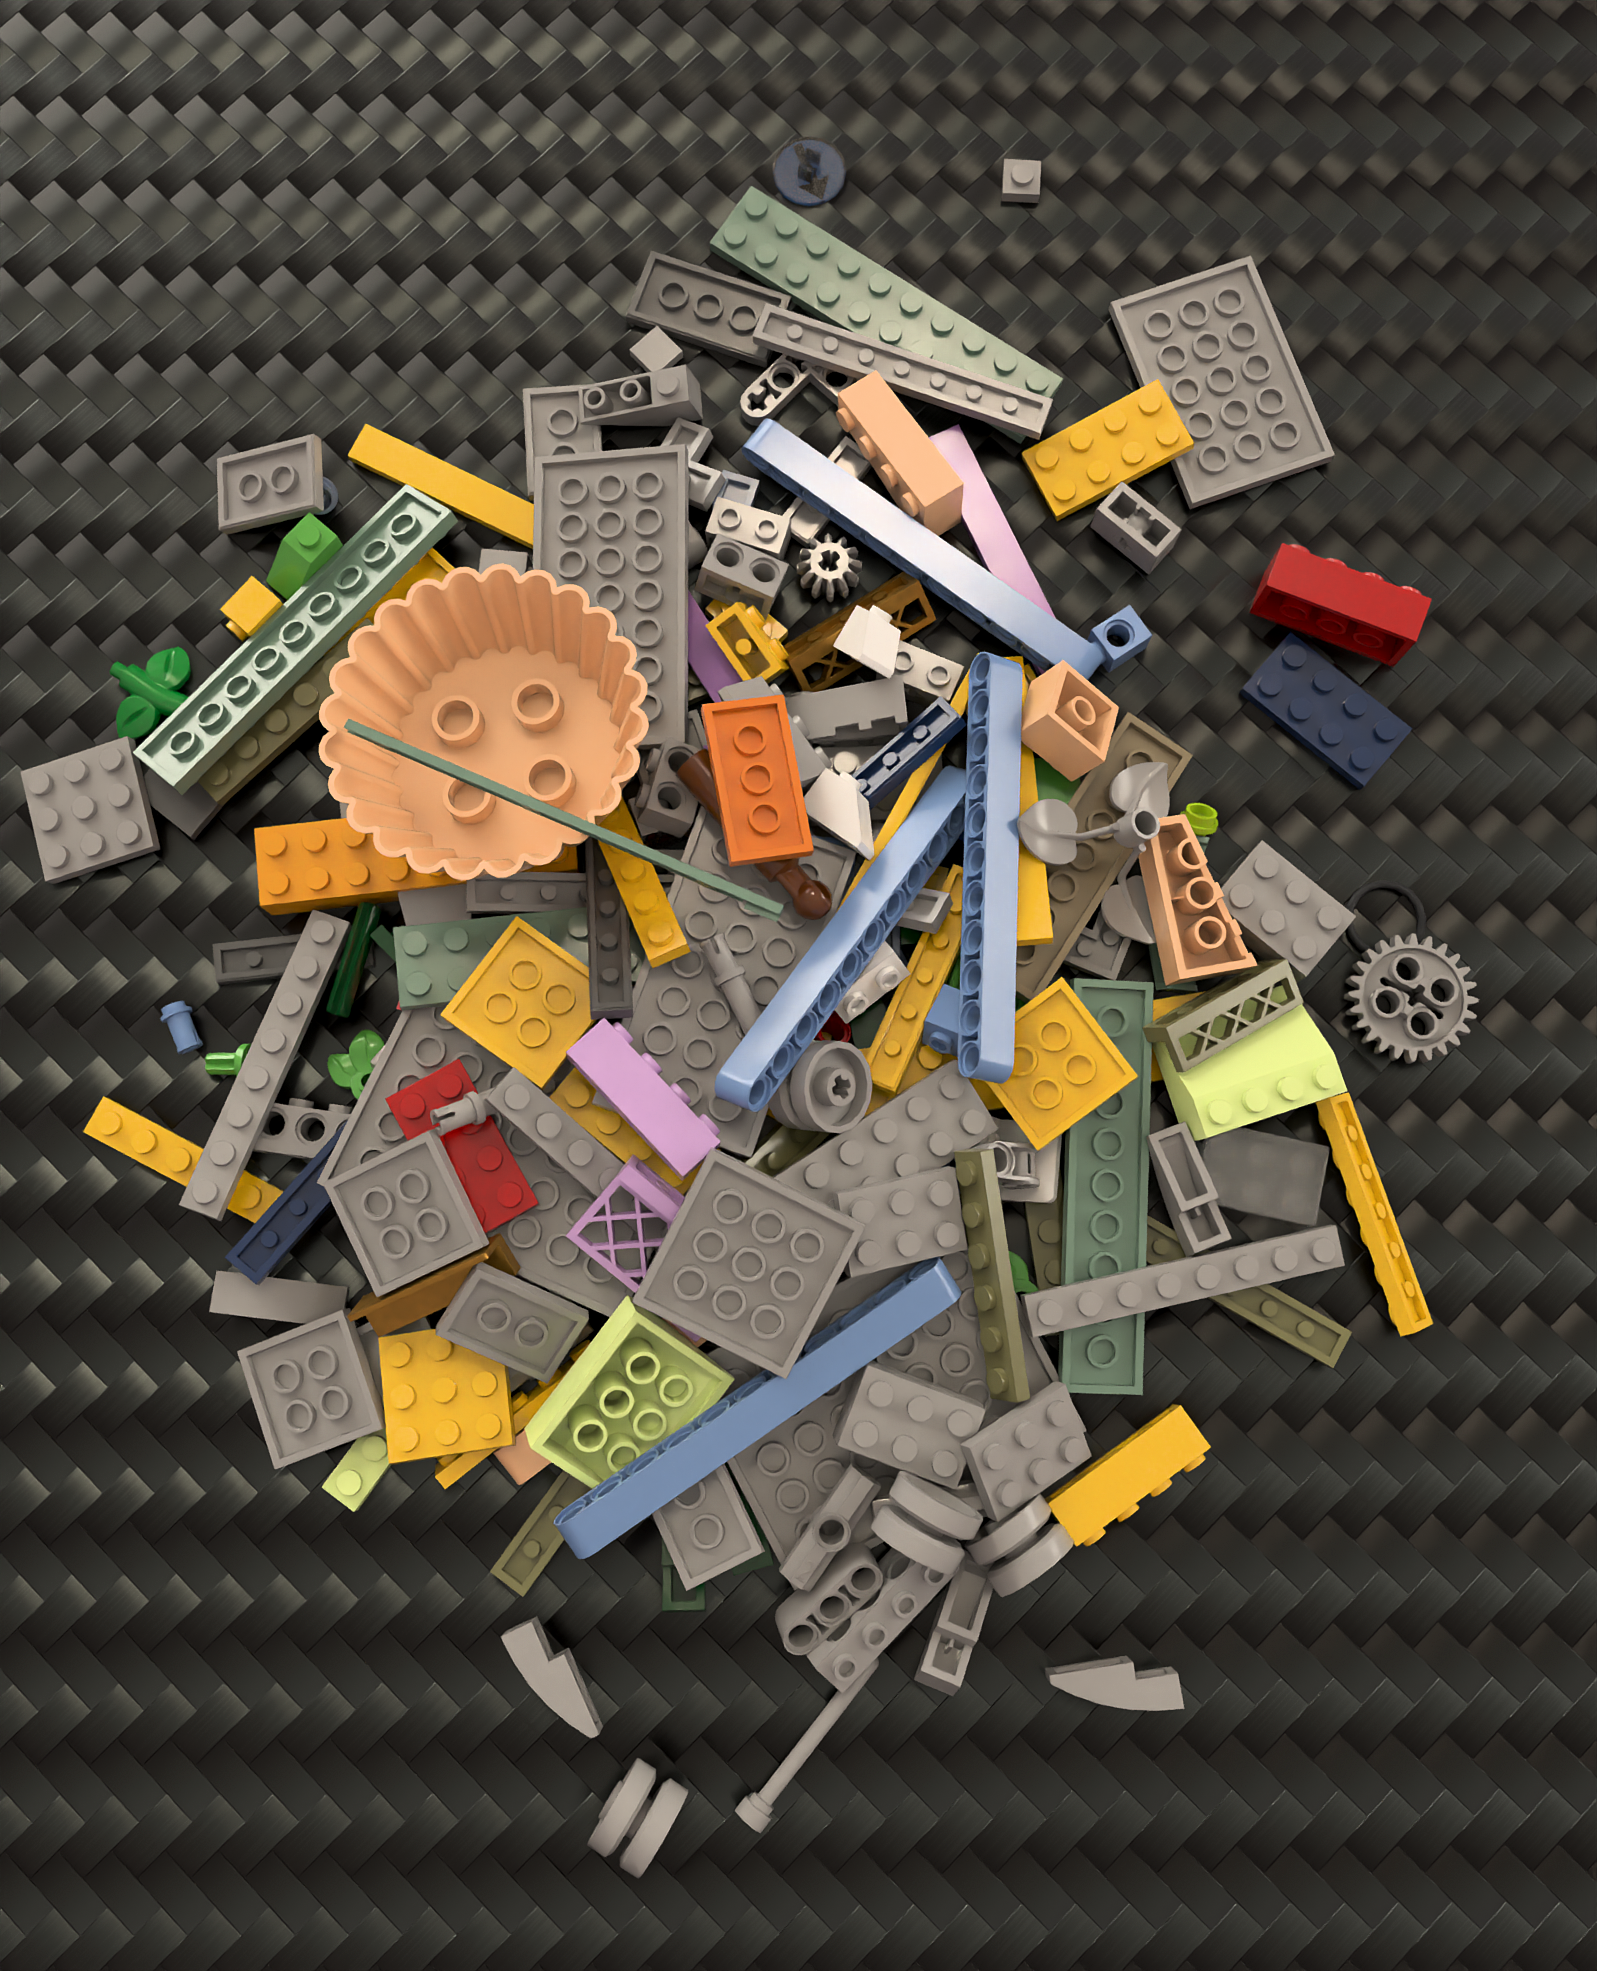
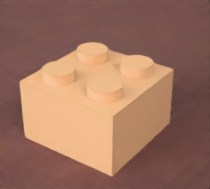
[1021,660,1119,782]

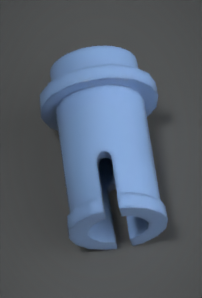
[160,1001,203,1054]

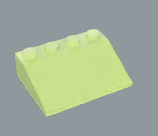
[1152,985,1347,1141]
[524,1295,735,1489]

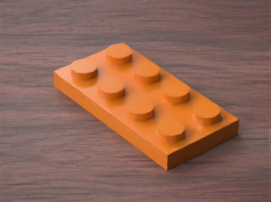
[701,694,814,867]

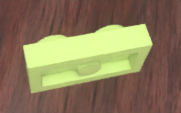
[322,1428,391,1512]

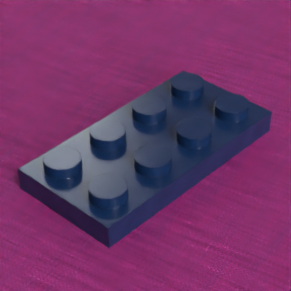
[1239,632,1412,790]

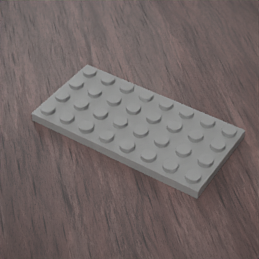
[533,444,689,750]
[592,805,857,1158]

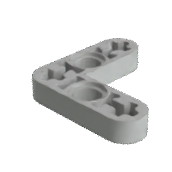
[740,354,860,426]

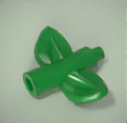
[110,647,191,740]

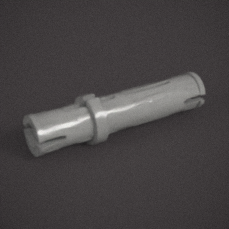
[699,933,762,1035]
[430,1077,555,1136]

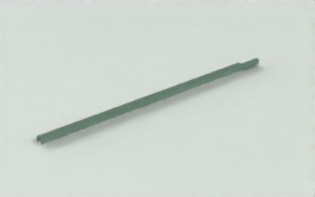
[344,719,784,922]

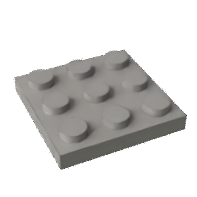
[21,736,160,884]
[323,1129,490,1297]
[237,1308,386,1469]

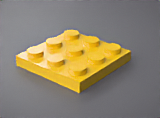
[440,916,596,1091]
[986,977,1139,1151]
[378,1329,516,1464]

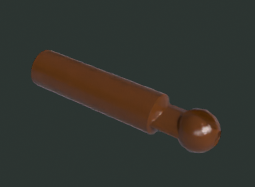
[676,748,832,920]

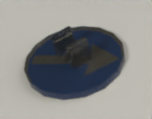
[773,136,846,207]

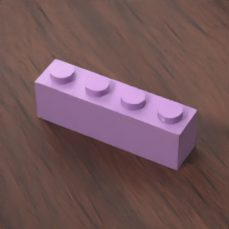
[566,1018,721,1181]

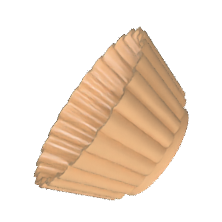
[319,564,649,881]

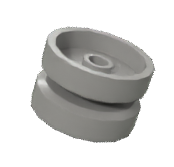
[768,1040,872,1134]
[871,1471,983,1575]
[964,1493,1074,1597]
[587,1758,689,1878]

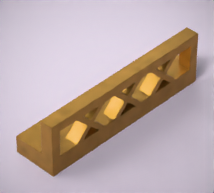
[783,572,936,692]

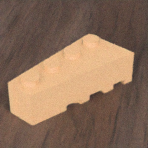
[836,370,964,536]
[1138,814,1258,986]

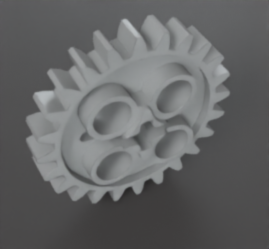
[1344,933,1479,1064]

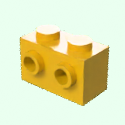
[705,602,790,684]

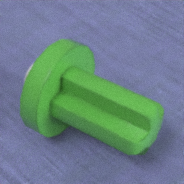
[205,1044,252,1077]

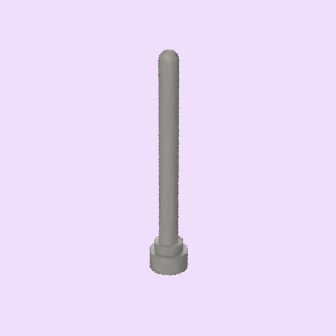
[735,1658,879,1833]

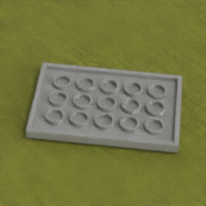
[1109,256,1335,509]

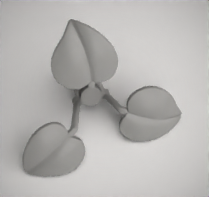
[1017,762,1170,945]

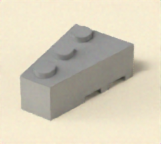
[786,675,908,748]

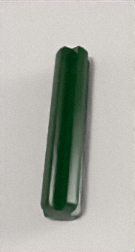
[326,902,381,1018]

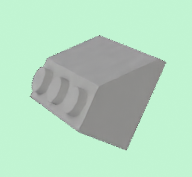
[717,676,832,797]

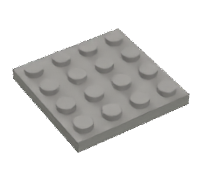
[632,1147,866,1379]

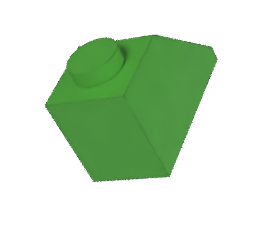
[266,512,343,600]

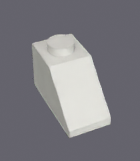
[833,605,901,679]
[804,768,874,861]

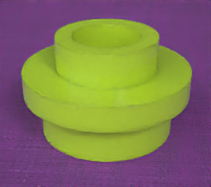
[1180,803,1218,837]

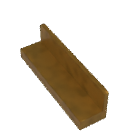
[347,1233,521,1337]

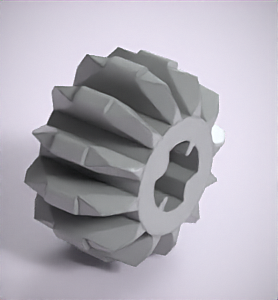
[797,533,862,602]

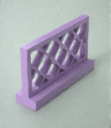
[566,1154,701,1342]

